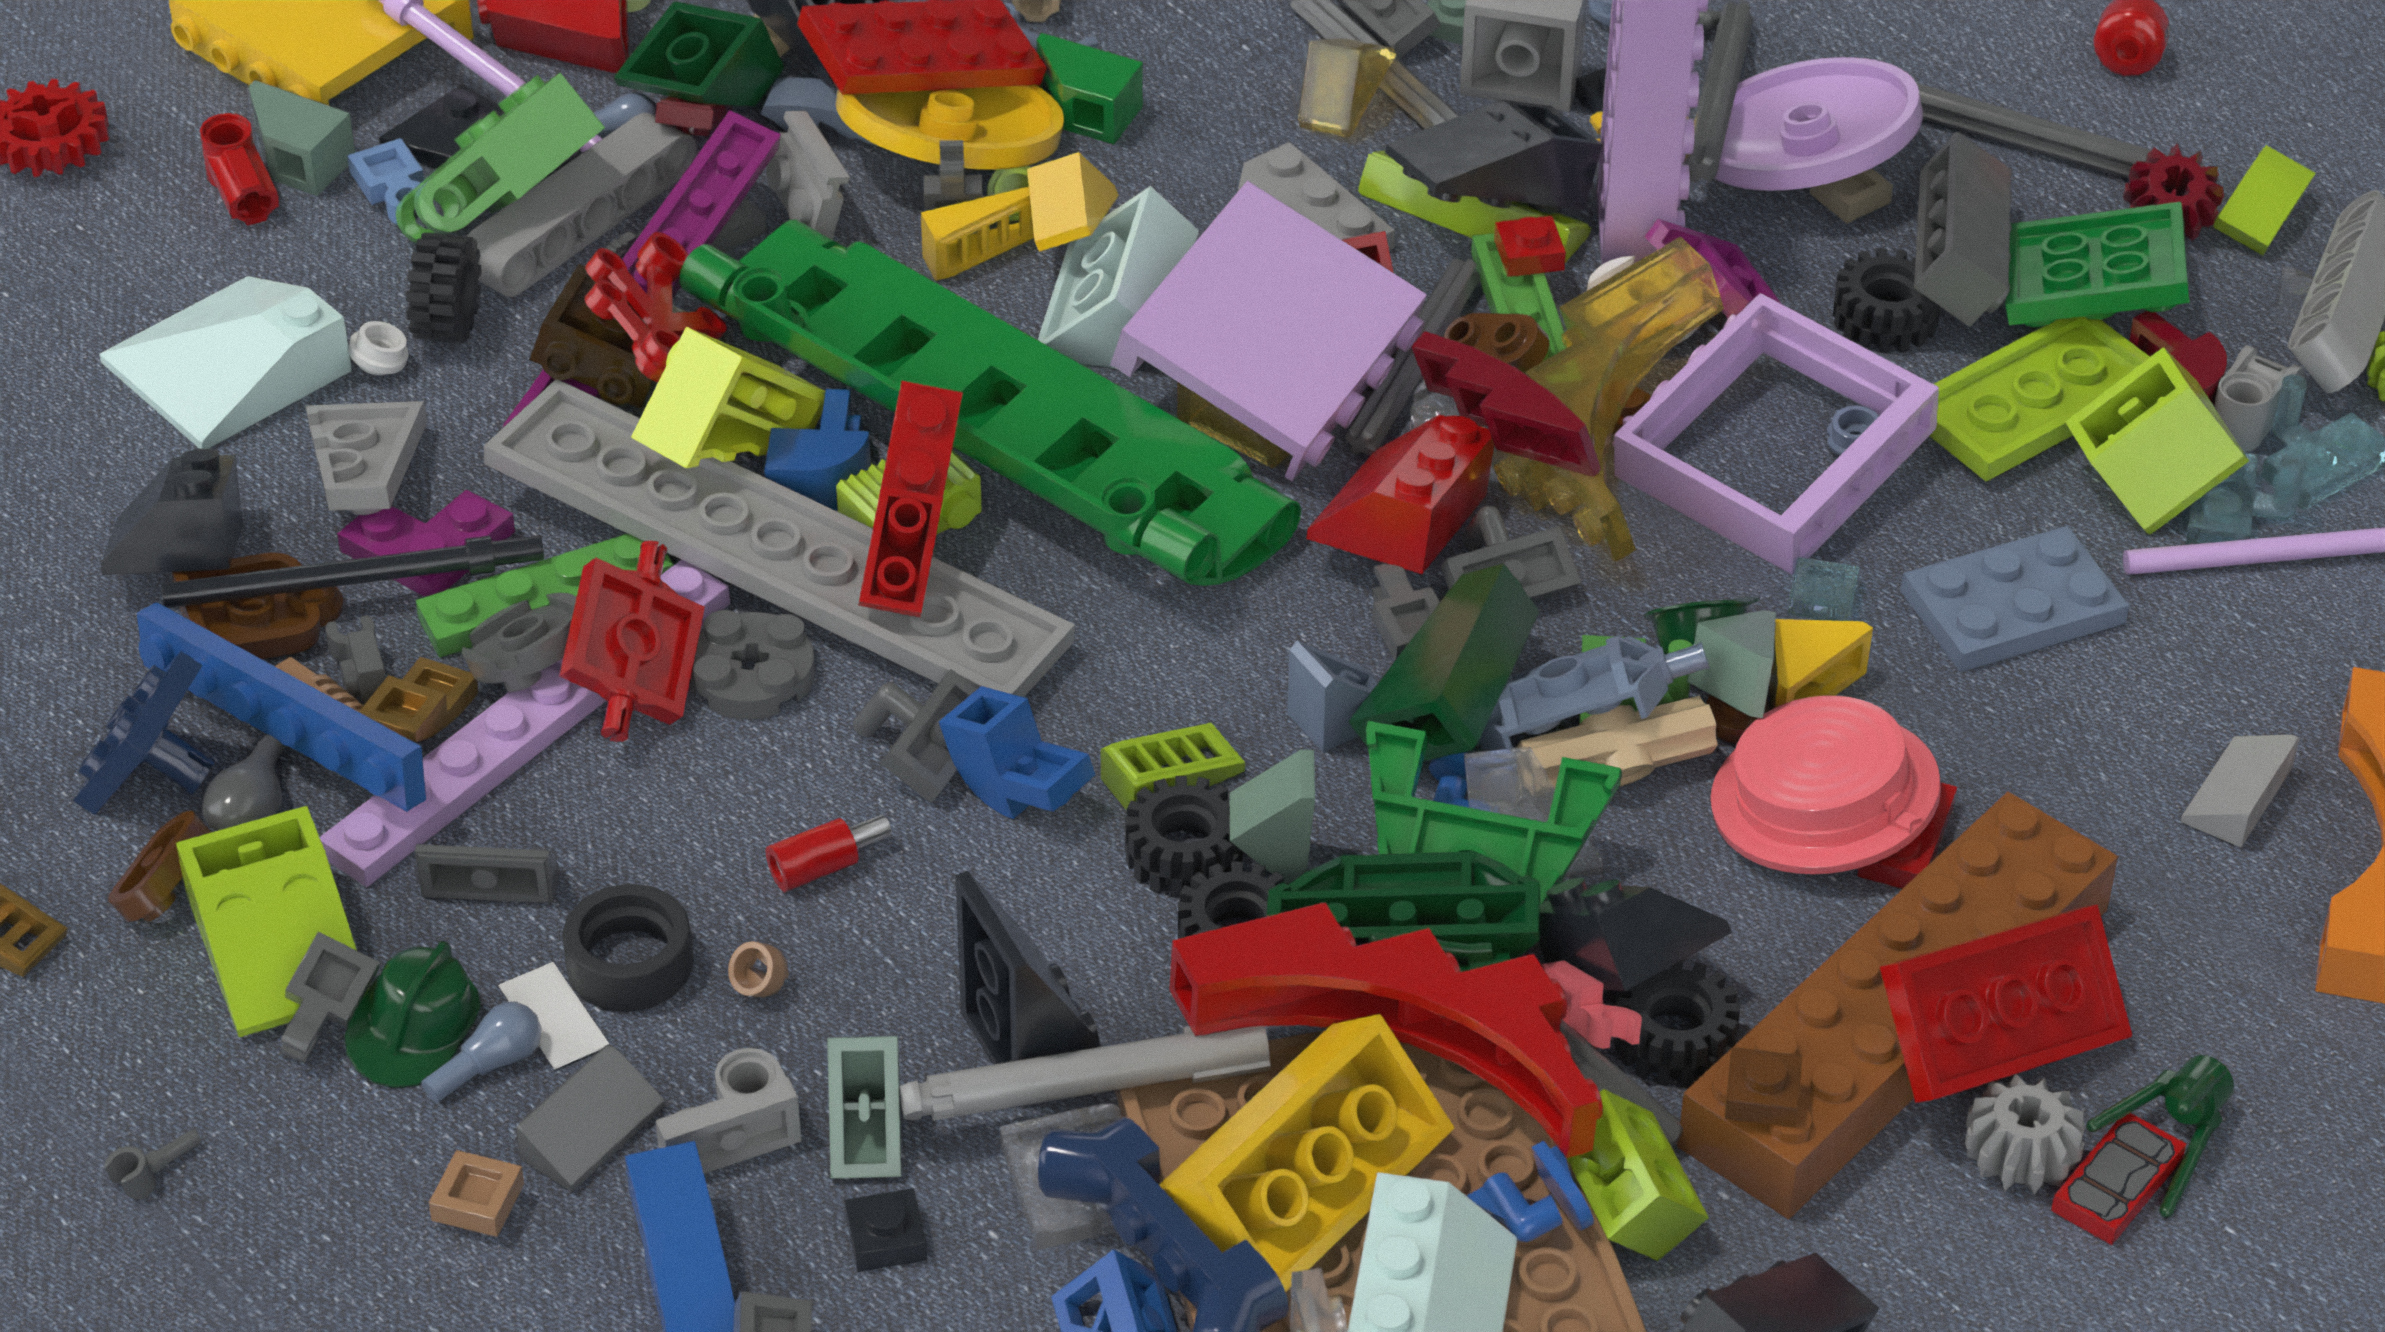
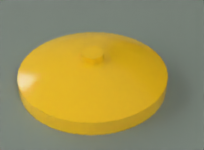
[835,85,1064,169]

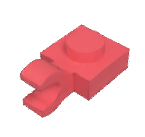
[1542,961,1642,1049]

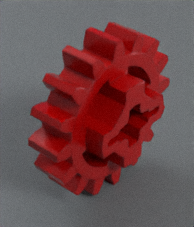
[0,79,109,177]

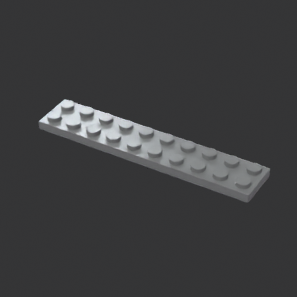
[484,379,1075,697]

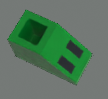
[1036,33,1143,145]

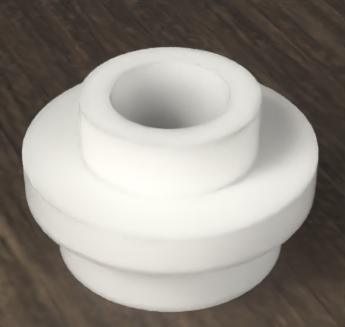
[348,321,409,376]

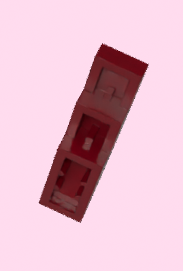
[1411,331,1601,477]

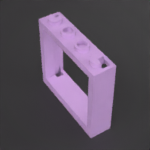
[1612,293,1939,575]

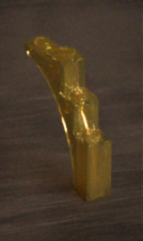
[1494,237,1724,562]

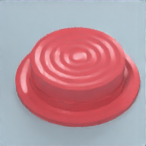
[1711,695,1941,874]

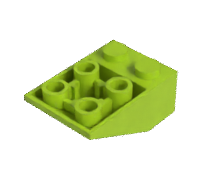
[176,806,369,1038]

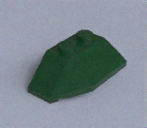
[1267,851,1540,964]

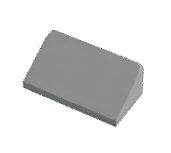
[2181,735,2299,847]

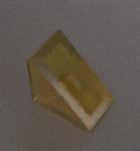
[1298,38,1396,138]

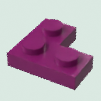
[337,489,515,597]

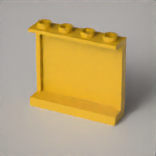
[168,0,474,106]

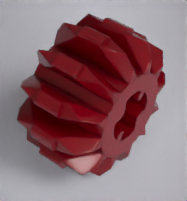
[2123,143,2224,242]

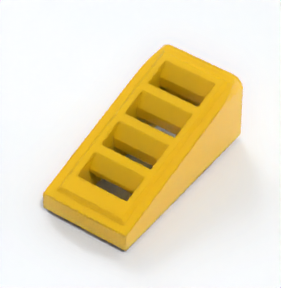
[921,187,1034,281]

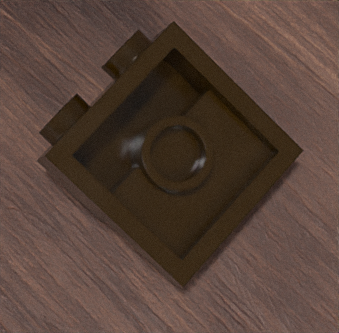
[529,264,687,409]

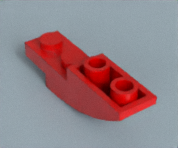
[858,380,963,618]

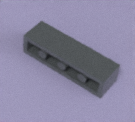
[1914,131,2012,327]

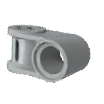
[2214,345,2305,452]

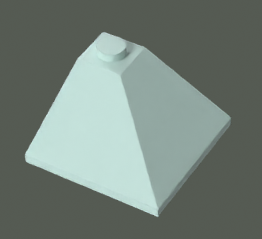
[100,276,352,449]

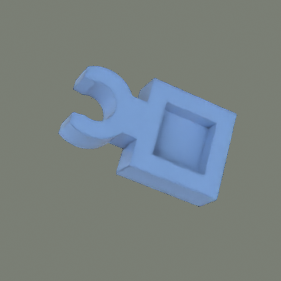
[347,138,424,225]

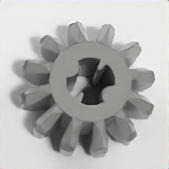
[1965,1074,2085,1195]

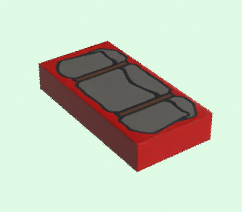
[2051,1113,2187,1245]

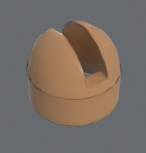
[728,941,789,998]

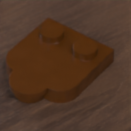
[172,552,343,659]

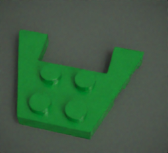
[1366,721,1622,904]

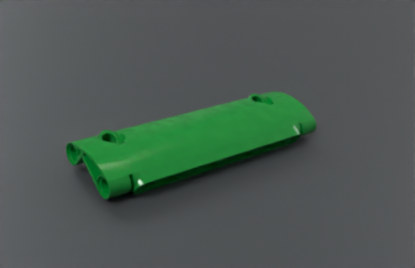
[680,219,1302,586]

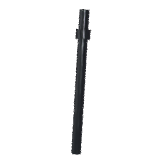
[161,535,544,608]

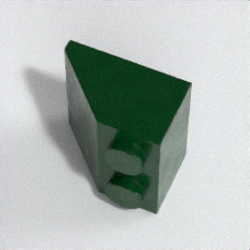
[613,1,785,106]

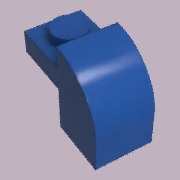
[765,389,871,511]
[939,686,1095,819]

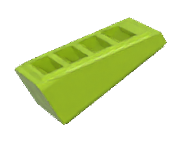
[1100,723,1245,811]

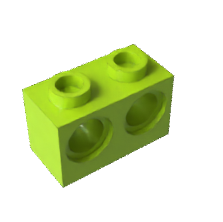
[1567,1089,1709,1261]

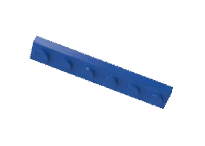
[137,602,426,812]

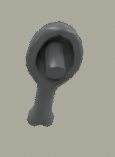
[202,732,287,831]

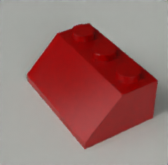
[1306,414,1494,574]

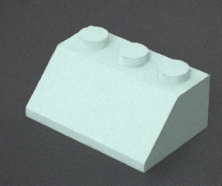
[1038,186,1199,369]
[1348,1172,1517,1332]

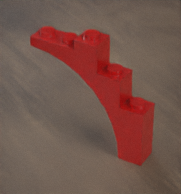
[1169,902,1603,1158]

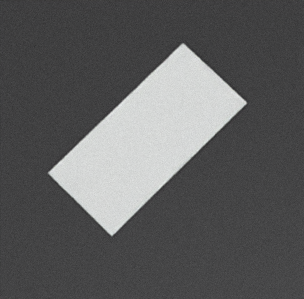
[498,962,610,1069]

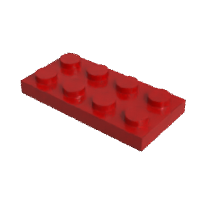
[797,0,1047,95]
[1880,904,2133,1103]

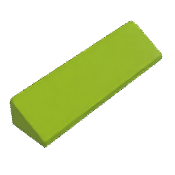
[1358,150,1591,263]

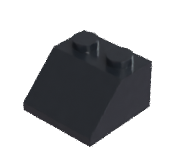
[101,449,243,575]
[1538,878,1732,991]

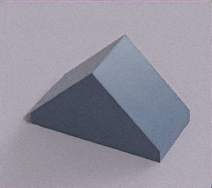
[1287,640,1380,753]

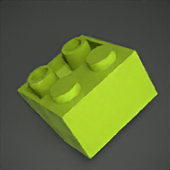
[2065,347,2249,535]

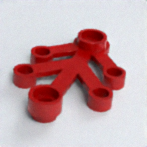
[585,232,727,382]

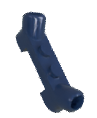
[1038,1117,1289,1332]

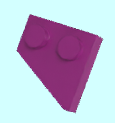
[1645,218,1782,318]

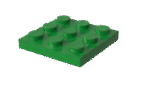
[2006,202,2190,327]

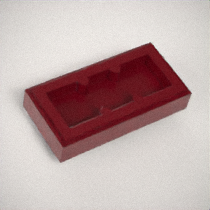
[655,97,733,136]

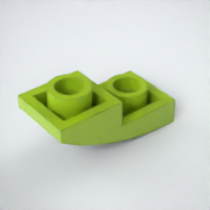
[2213,145,2316,255]

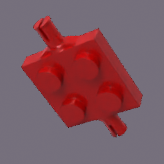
[559,540,705,742]

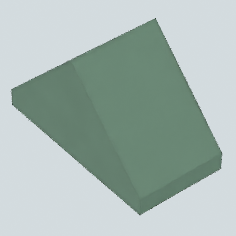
[1687,610,1776,718]
[1230,750,1315,885]
[827,1035,902,1179]

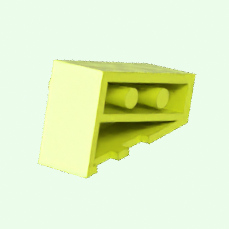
[631,327,826,468]

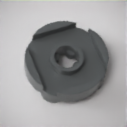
[461,593,576,692]
[689,610,815,719]

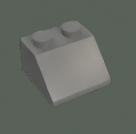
[1460,0,1587,112]

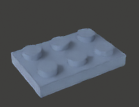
[1900,526,2129,672]

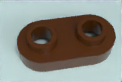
[1443,313,1550,374]
[108,811,212,922]

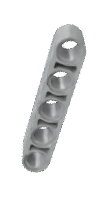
[466,113,697,297]
[2287,190,2385,393]

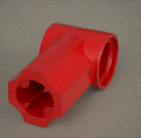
[200,113,279,226]

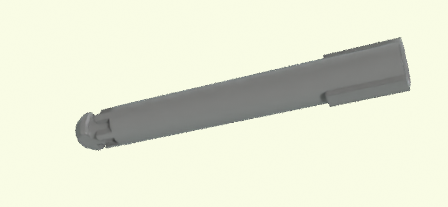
[899,1026,1271,1121]

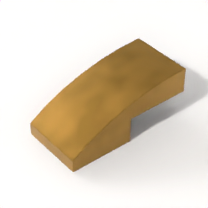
[359,657,478,742]

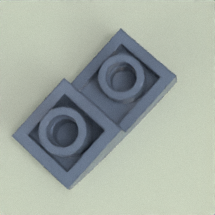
[760,77,873,145]

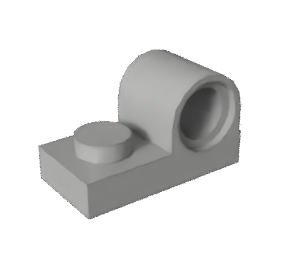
[656,1048,801,1174]

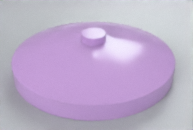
[1714,57,1923,191]

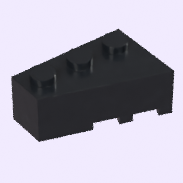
[1680,1252,1880,1332]

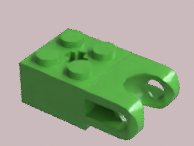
[396,73,605,243]

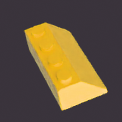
[1159,1014,1455,1292]

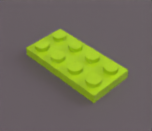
[1930,316,2150,482]

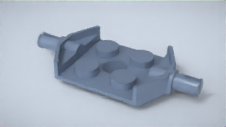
[1476,636,1710,761]

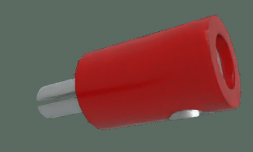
[765,815,892,892]

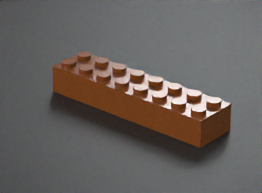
[1677,791,2119,1220]

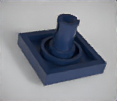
[73,651,215,815]

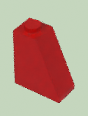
[477,0,629,74]

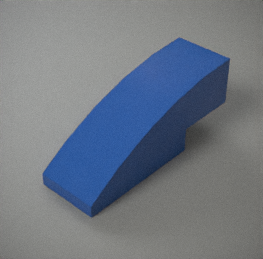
[625,1141,735,1332]

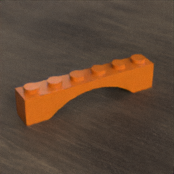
[2315,667,2385,1004]

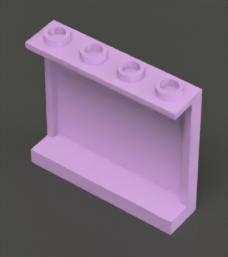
[1110,181,1427,481]

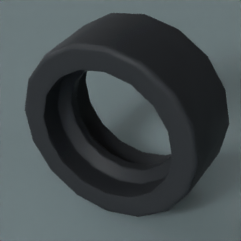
[562,883,694,1012]

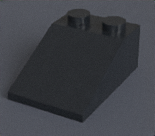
[955,871,1099,1107]

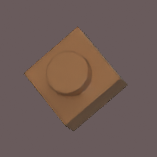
[429,1150,524,1237]

